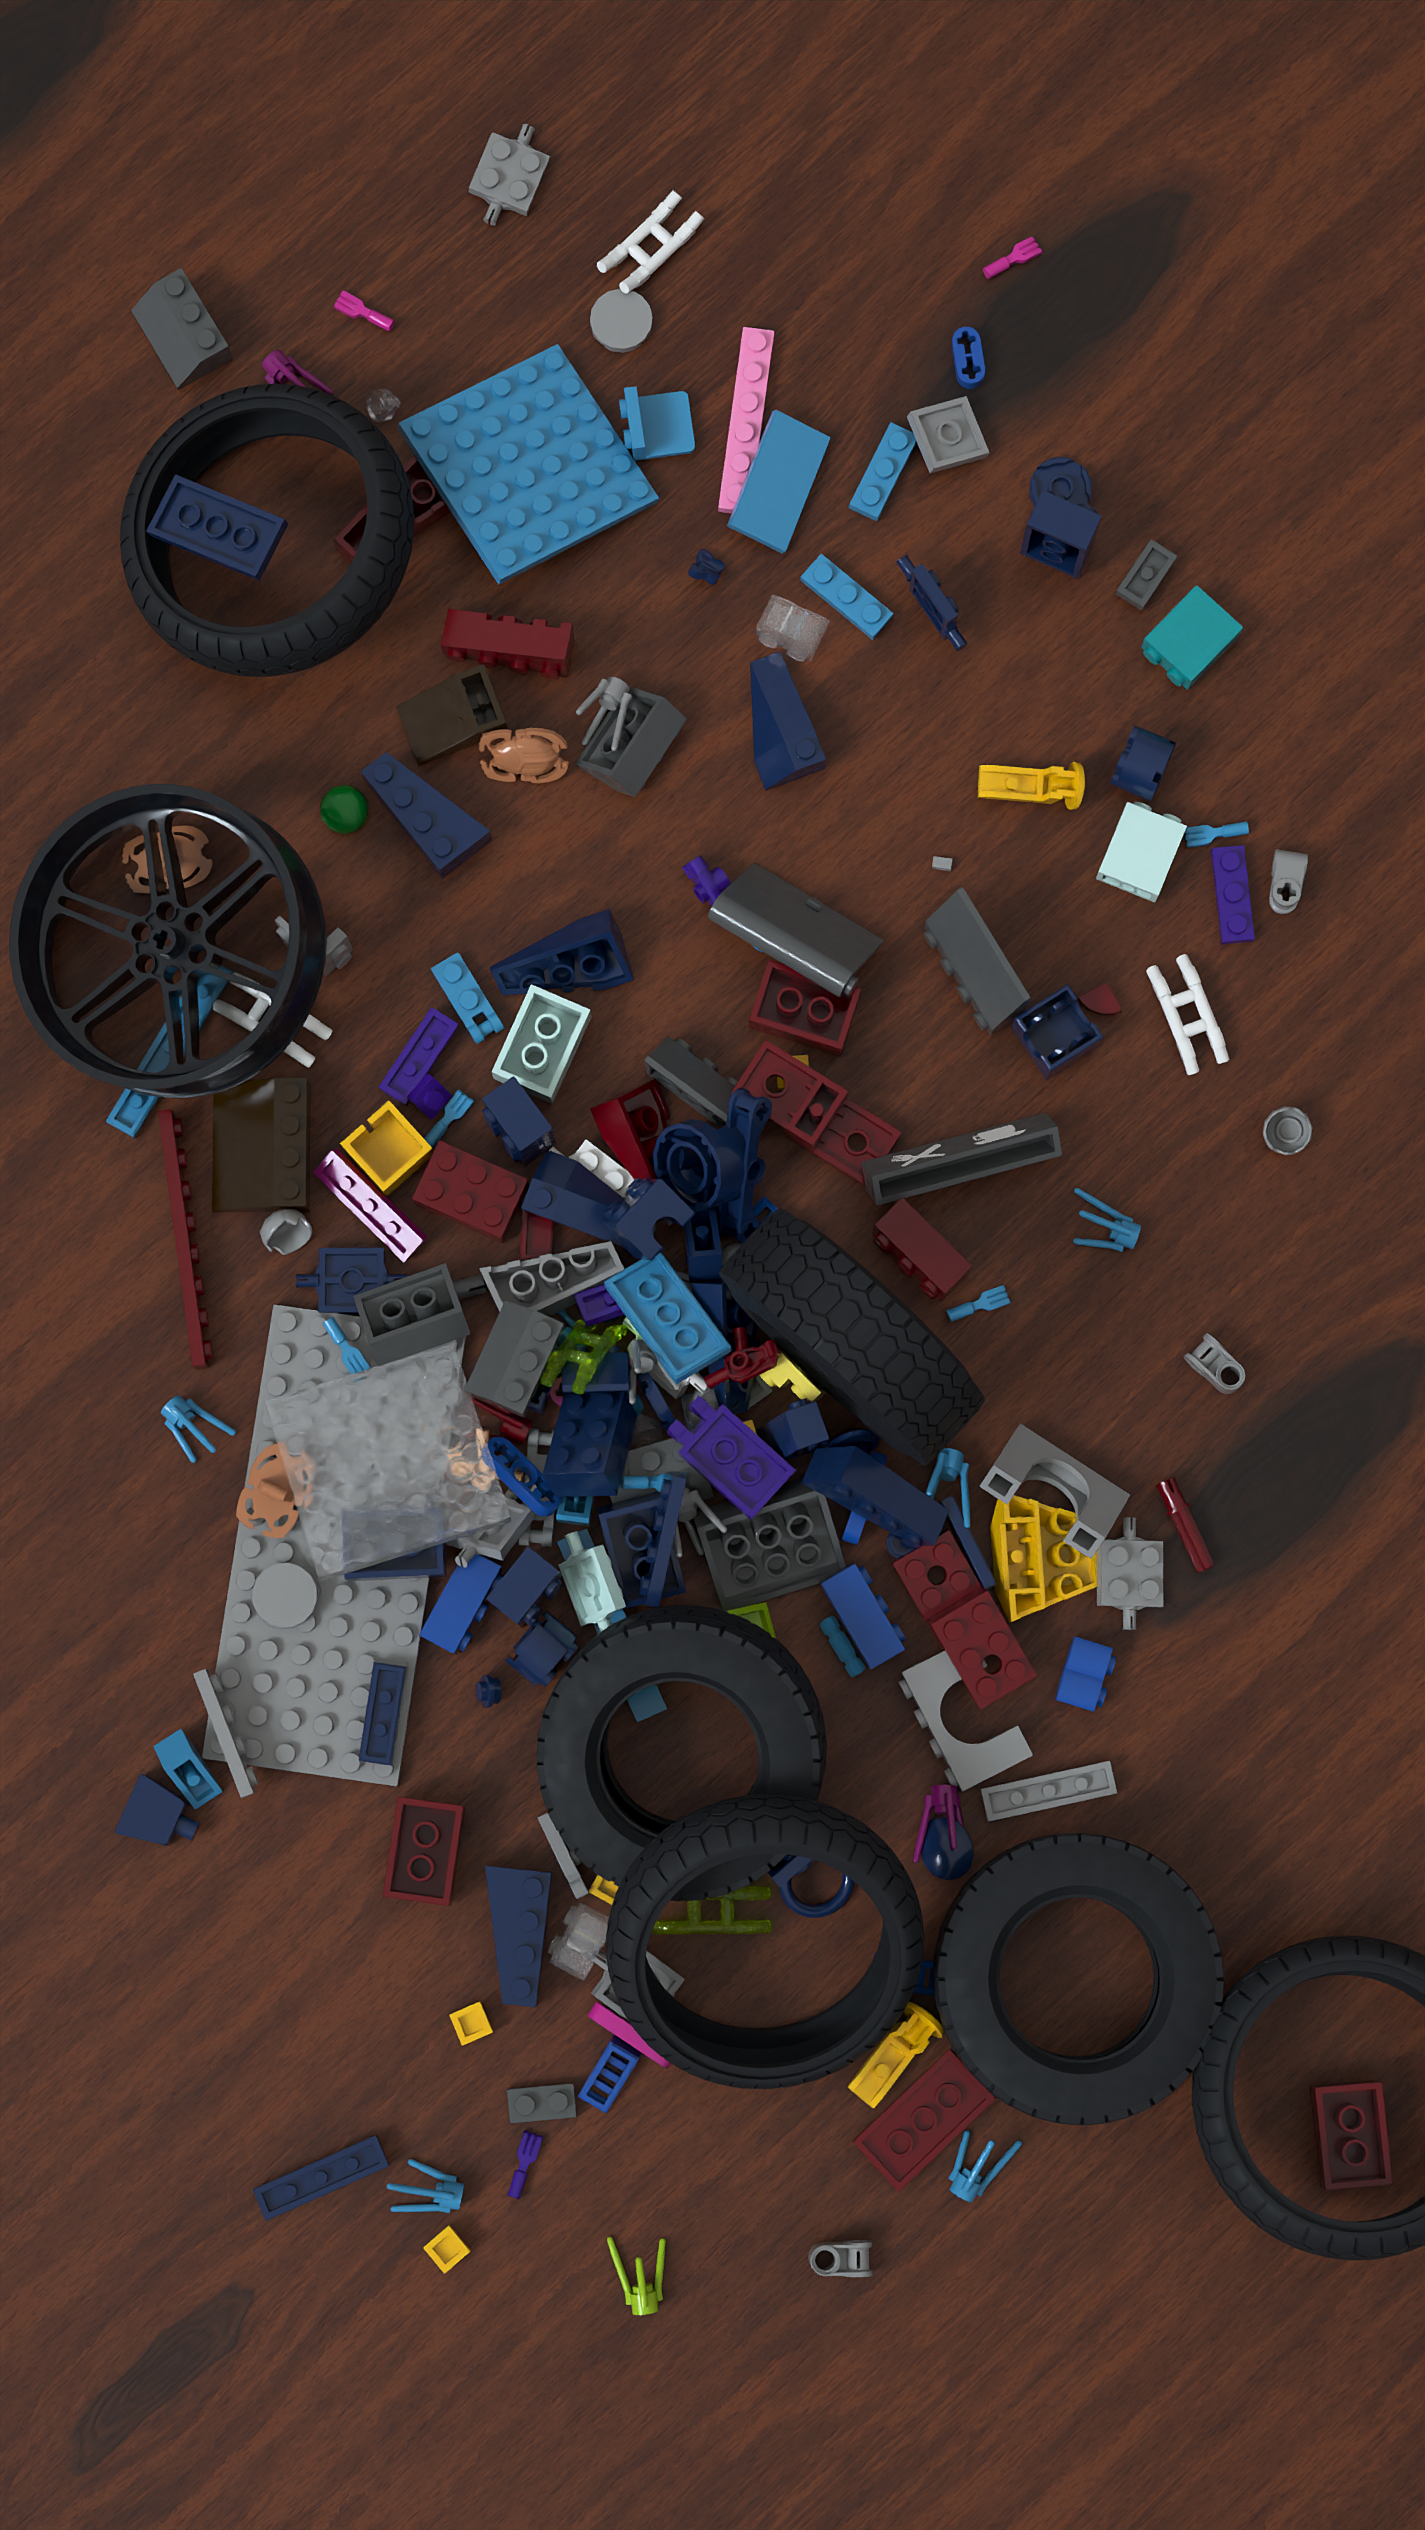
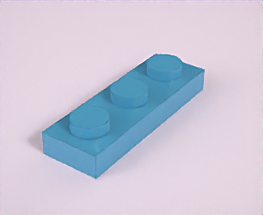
[849,422,917,521]
[800,554,894,640]

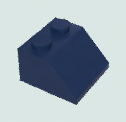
[562,1346,629,1394]

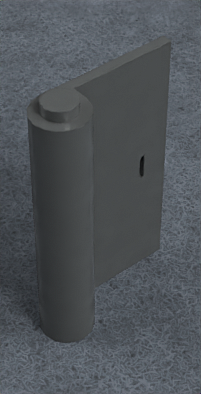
[708,863,884,998]

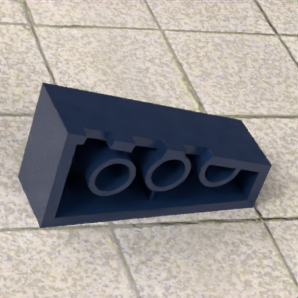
[361,752,492,879]
[802,1446,949,1548]
[485,1865,553,2008]

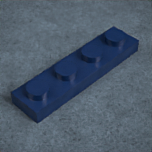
[639,1471,686,1608]
[253,2134,390,2221]

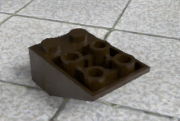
[396,664,507,766]

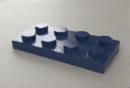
[146,474,288,581]

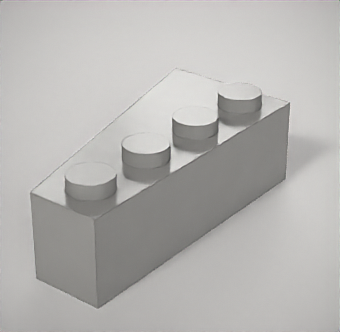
[479,1241,624,1317]

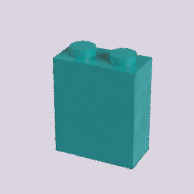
[1141,585,1243,690]

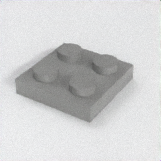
[907,396,990,474]

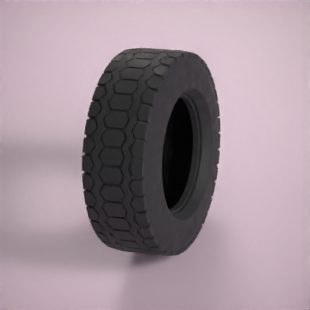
[719,1208,986,1466]
[536,1605,827,1901]
[933,1833,1224,2126]

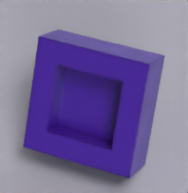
[406,1073,452,1120]

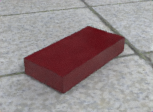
[519,1196,554,1262]

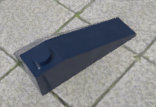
[750,652,826,791]
[521,1150,657,1248]

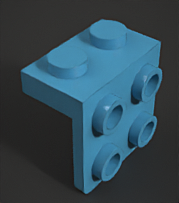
[619,386,695,461]

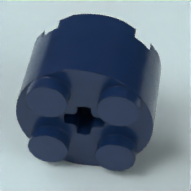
[1110,725,1177,801]
[504,1610,578,1687]

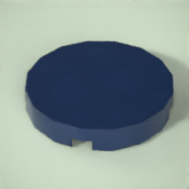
[1029,457,1092,507]
[637,1372,675,1431]

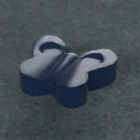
[688,549,725,585]

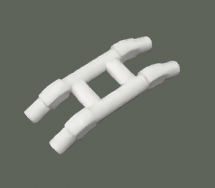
[597,190,705,294]
[1146,954,1230,1075]
[213,972,332,1068]

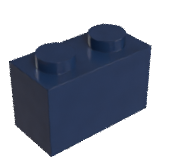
[682,1206,722,1282]

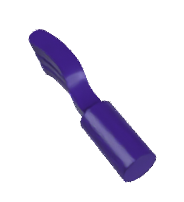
[507,2130,543,2199]

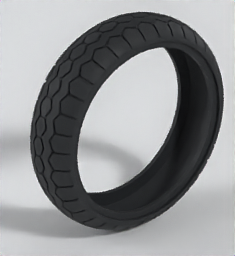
[120,384,414,677]
[606,1794,924,2089]
[1192,1935,1425,2261]

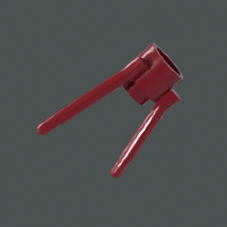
[463,1398,532,1444]

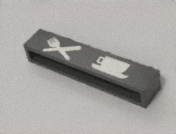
[861,1112,1062,1205]

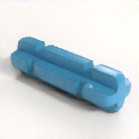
[820,1616,865,1677]

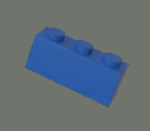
[419,1554,504,1655]
[819,1563,906,1669]

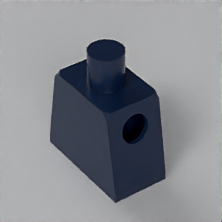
[115,1774,200,1846]

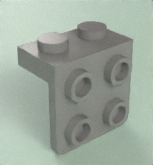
[275,916,353,977]

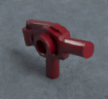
[704,1327,781,1389]

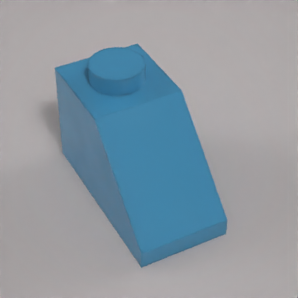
[153,1729,223,1810]

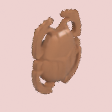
[478,728,569,783]
[122,826,213,894]
[236,1443,316,1539]

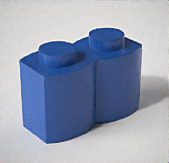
[1054,1637,1117,1712]

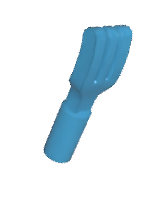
[1184,821,1249,848]
[424,1089,474,1148]
[946,1285,1011,1322]
[323,1317,371,1379]
[620,1472,686,1492]

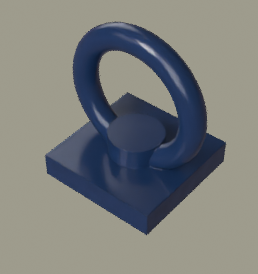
[767,1854,855,1918]

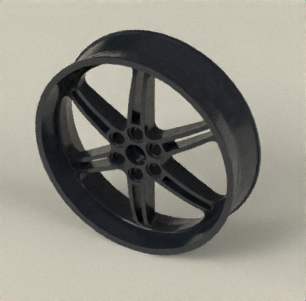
[9,784,327,1099]

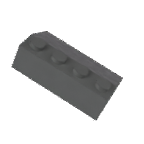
[923,887,1031,1036]
[693,1477,846,1611]

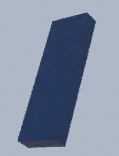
[939,1496,996,1590]
[358,1662,407,1766]

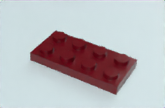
[852,2049,995,2192]

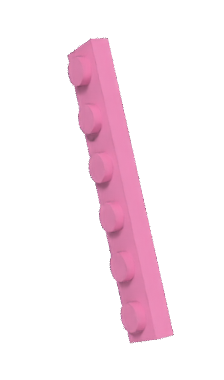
[718,327,774,514]

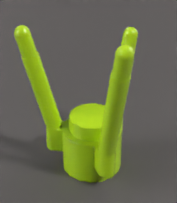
[607,2237,666,2315]

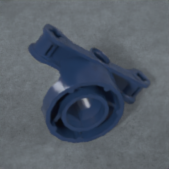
[653,1088,772,1244]

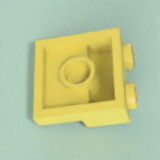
[759,1346,827,1402]

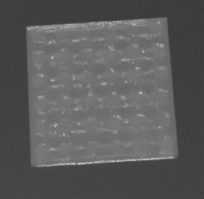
[265,1343,512,1582]

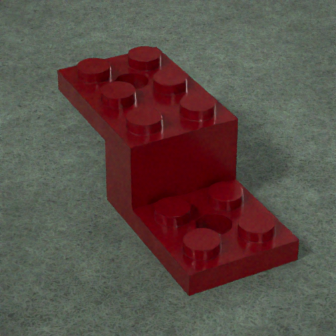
[730,1039,902,1187]
[891,1529,1037,1710]

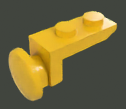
[978,762,1085,810]
[847,2002,944,2108]

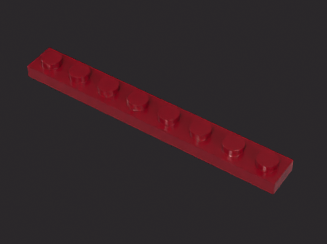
[158,1109,213,1370]

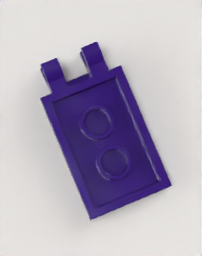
[666,1395,796,1520]

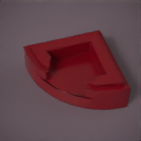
[1078,982,1122,1016]

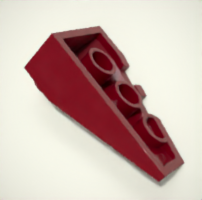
[590,1078,671,1180]

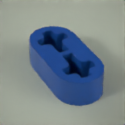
[951,327,985,389]

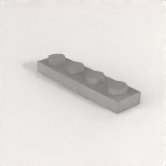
[193,1669,259,1798]
[980,1761,1117,1822]

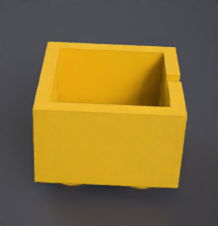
[340,1101,434,1196]

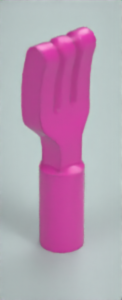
[983,236,1043,279]
[333,290,395,332]

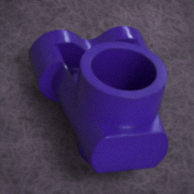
[682,855,731,906]

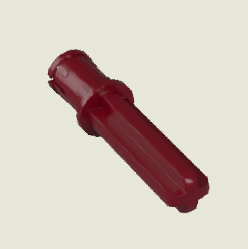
[1155,1476,1214,1572]

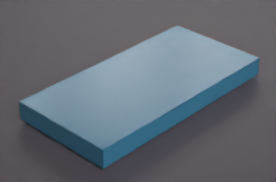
[727,410,831,553]
[604,1252,731,1385]

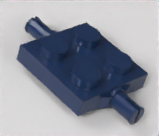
[896,555,968,651]
[296,1248,407,1314]

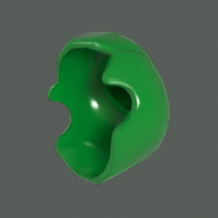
[320,784,368,834]

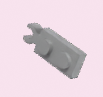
[537,1813,589,1899]

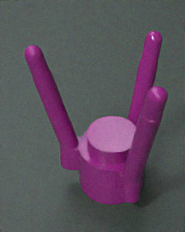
[262,350,333,395]
[913,1785,965,1863]

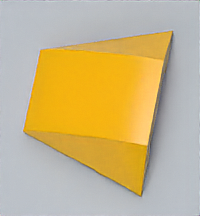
[990,1495,1097,1622]

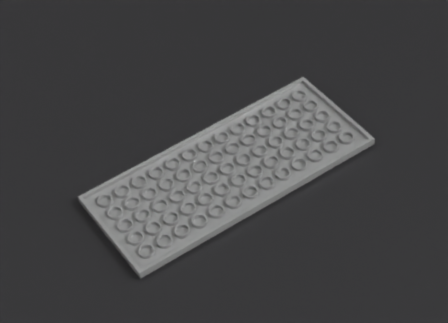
[202,1304,467,1787]

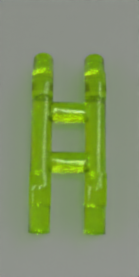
[541,1319,627,1394]
[652,1886,771,1934]

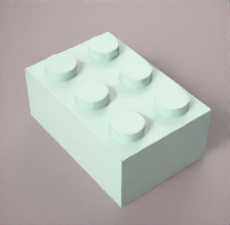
[492,984,592,1104]

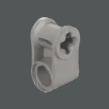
[1269,849,1308,914]
[1183,1333,1245,1394]
[808,2240,873,2277]

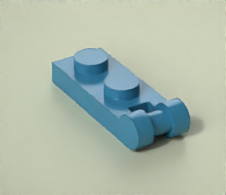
[431,952,504,1045]

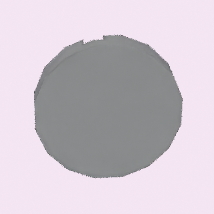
[590,289,653,353]
[252,1562,318,1628]

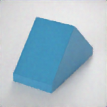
[556,1496,594,1527]

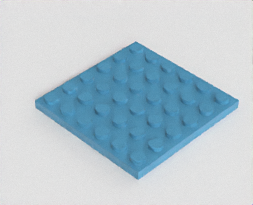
[397,344,659,585]

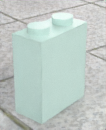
[1096,802,1187,903]

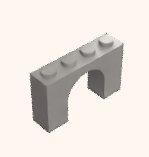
[979,1423,1130,1559]
[898,1651,1033,1792]

